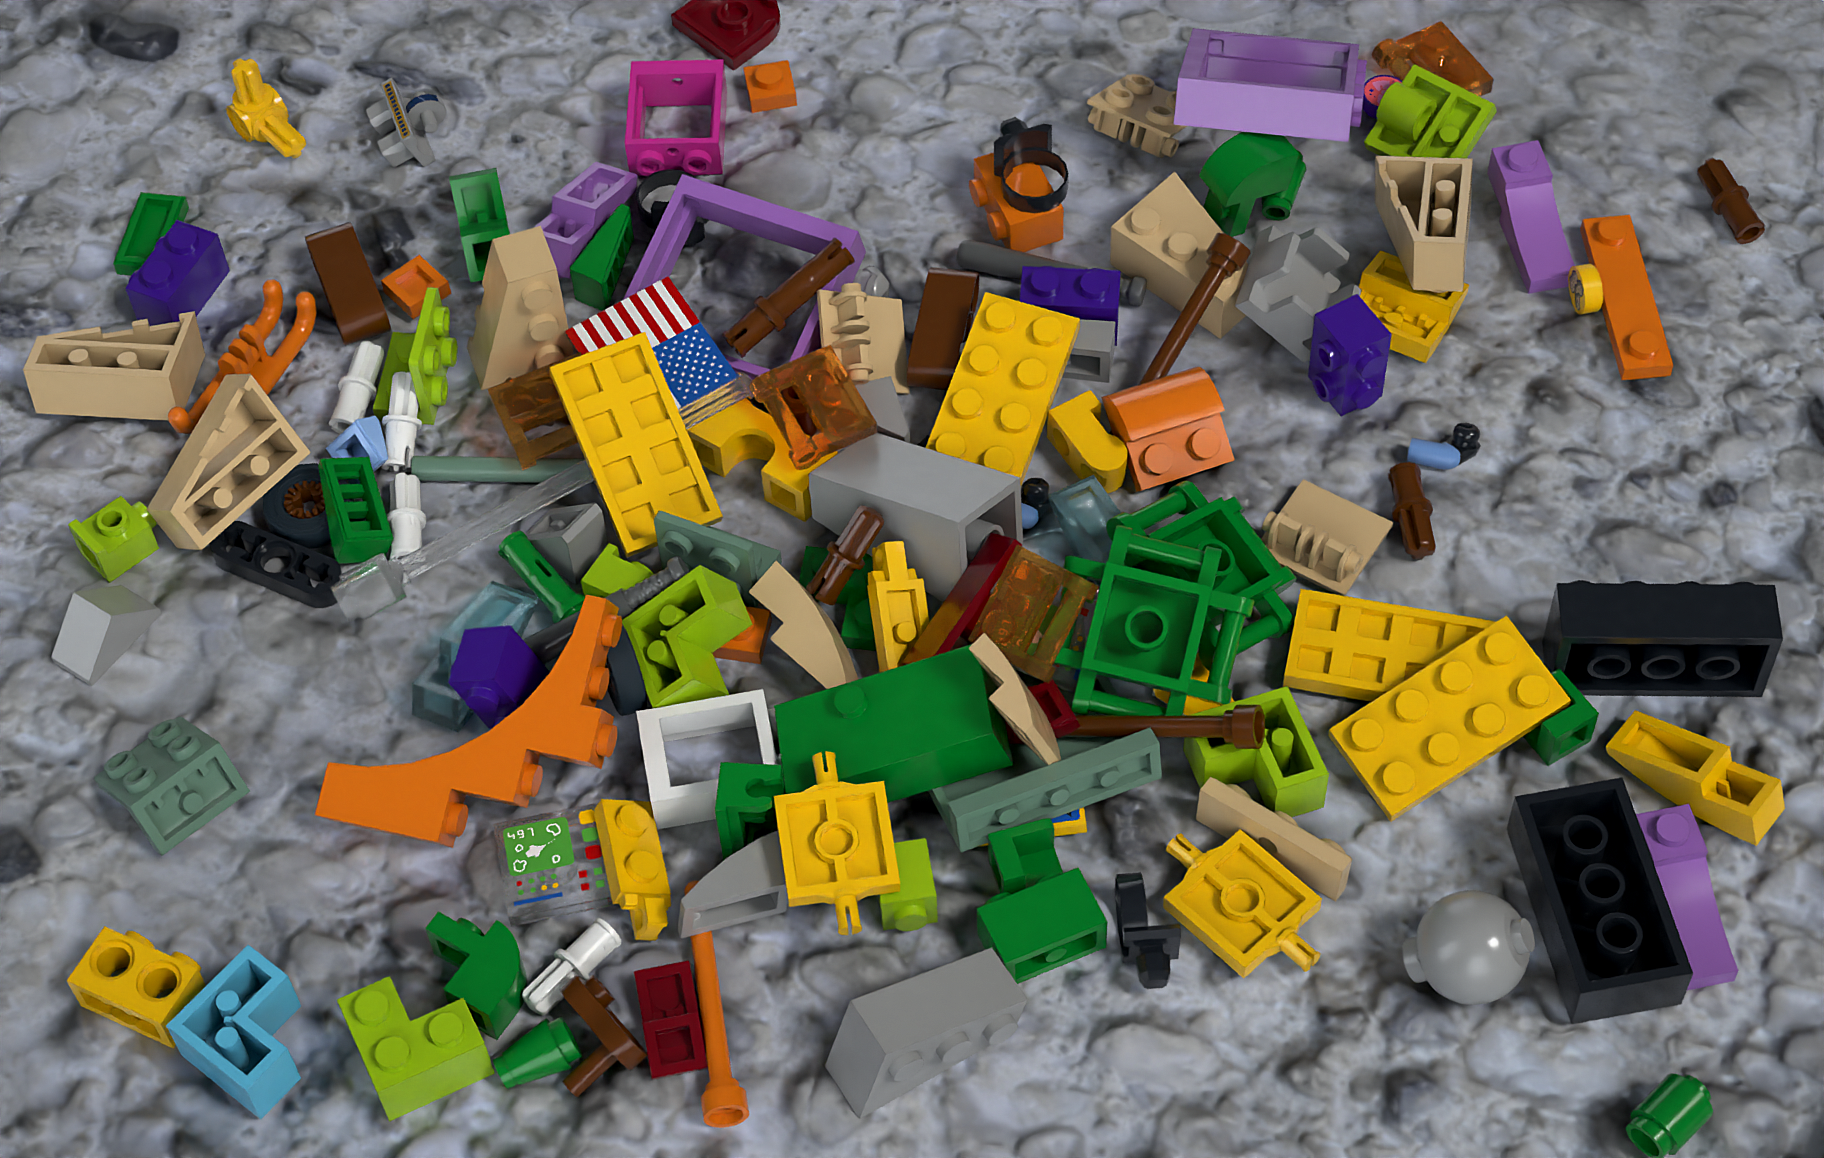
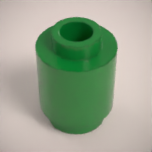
[1626,1073,1713,1158]

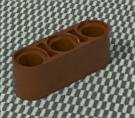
[304,222,391,346]
[907,267,980,391]

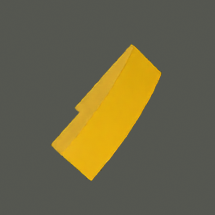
[1606,710,1785,846]

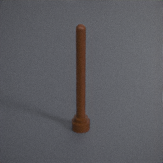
[1109,233,1251,435]
[1062,705,1265,749]

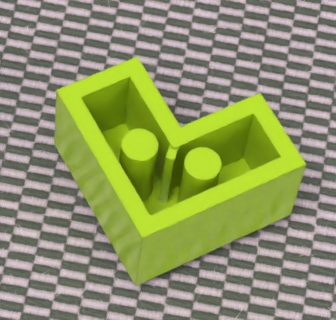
[622,565,753,708]
[1183,686,1329,817]
[337,976,495,1122]

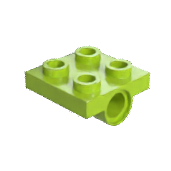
[1364,64,1497,158]

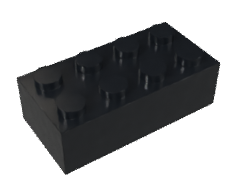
[1542,580,1783,697]
[1506,777,1693,1024]

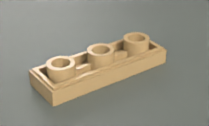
[1196,777,1352,901]

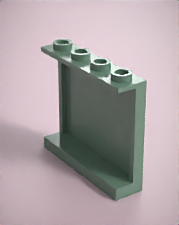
[928,613,1162,853]

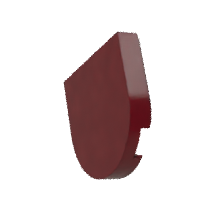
[671,0,781,71]

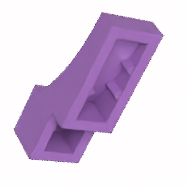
[1487,140,1575,294]
[535,162,638,279]
[1636,804,1739,990]

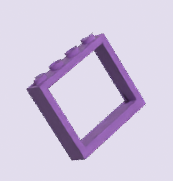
[1174,28,1367,142]
[623,174,866,404]

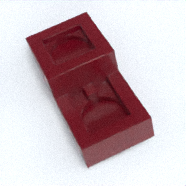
[634,960,708,1080]

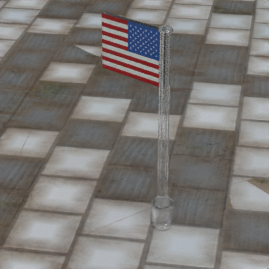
[330,276,755,623]

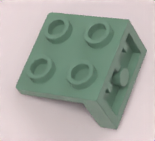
[654,511,782,608]
[94,717,250,856]

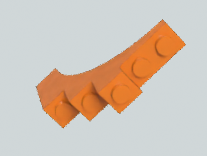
[315,594,622,848]

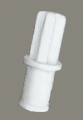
[329,341,384,434]
[381,372,422,473]
[387,472,426,570]
[522,918,621,1016]

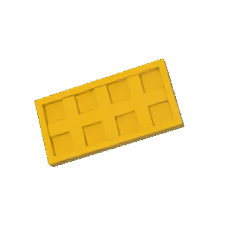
[925,292,1080,486]
[550,332,723,558]
[1283,589,1497,702]
[1328,615,1571,822]

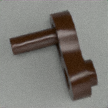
[560,974,648,1097]

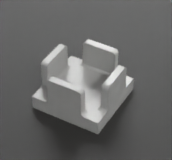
[1235,225,1362,362]

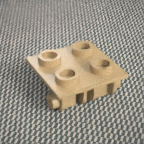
[1087,74,1187,158]
[817,283,910,395]
[1261,479,1393,596]

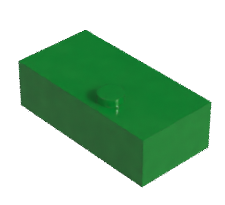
[774,644,1013,803]

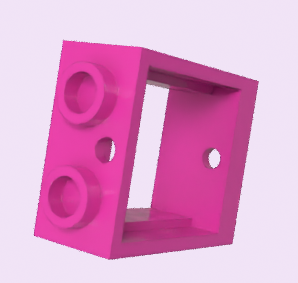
[625,59,727,176]

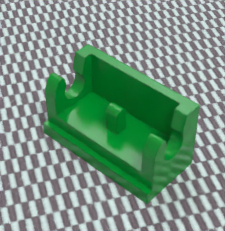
[715,762,785,861]

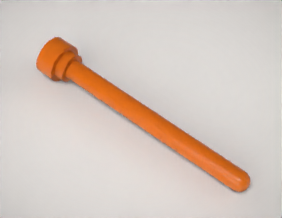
[684,880,749,1128]

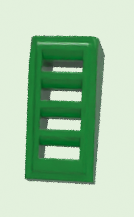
[570,203,634,311]
[318,457,393,564]

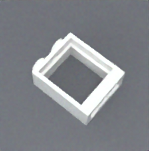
[636,689,785,830]

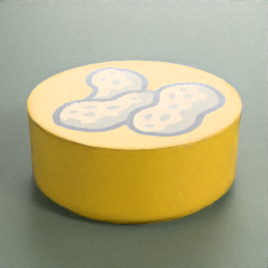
[1568,263,1603,315]

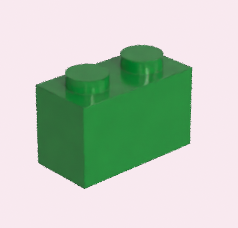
[977,867,1107,984]

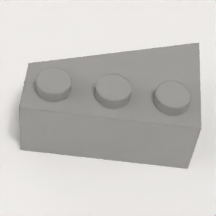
[825,948,1028,1119]

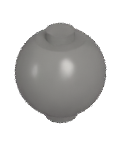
[1403,890,1535,1005]

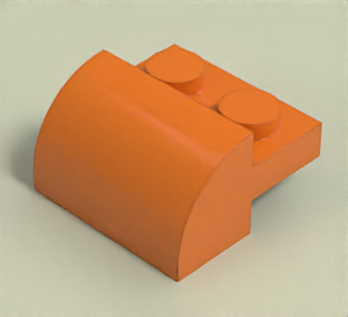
[1101,367,1235,492]

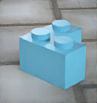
[166,945,301,1119]

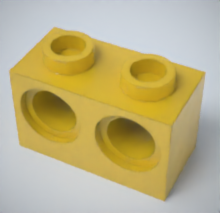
[66,926,206,1049]

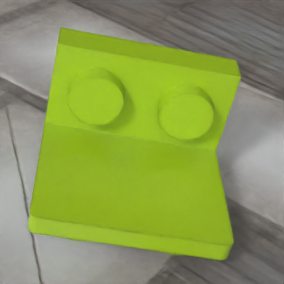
[373,287,458,425]

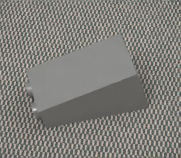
[809,431,1024,602]

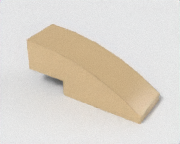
[749,561,858,689]

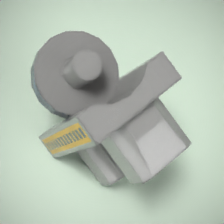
[365,78,446,168]

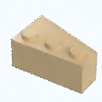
[1375,156,1473,293]
[1110,171,1249,339]
[467,226,574,390]
[23,311,205,421]
[146,374,311,550]

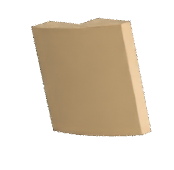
[968,633,1061,765]

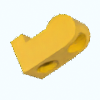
[1047,390,1127,494]

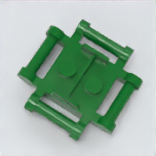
[1106,481,1297,671]
[1040,525,1255,738]

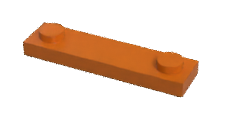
[1580,215,1673,381]

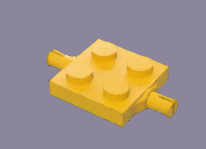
[774,751,900,936]
[1163,829,1322,979]

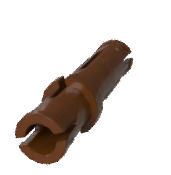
[722,237,855,358]

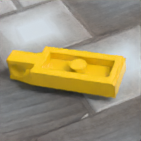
[867,541,930,673]
[594,799,671,941]

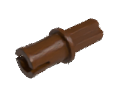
[1697,158,1765,244]
[1387,462,1436,560]
[806,505,884,606]

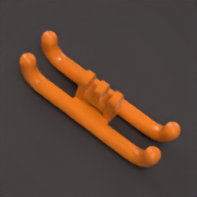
[168,279,317,434]

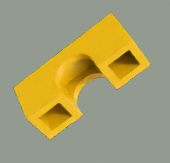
[683,391,838,522]

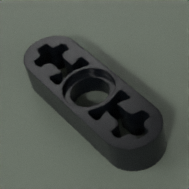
[209,521,346,608]

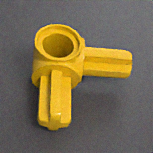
[226,58,306,158]

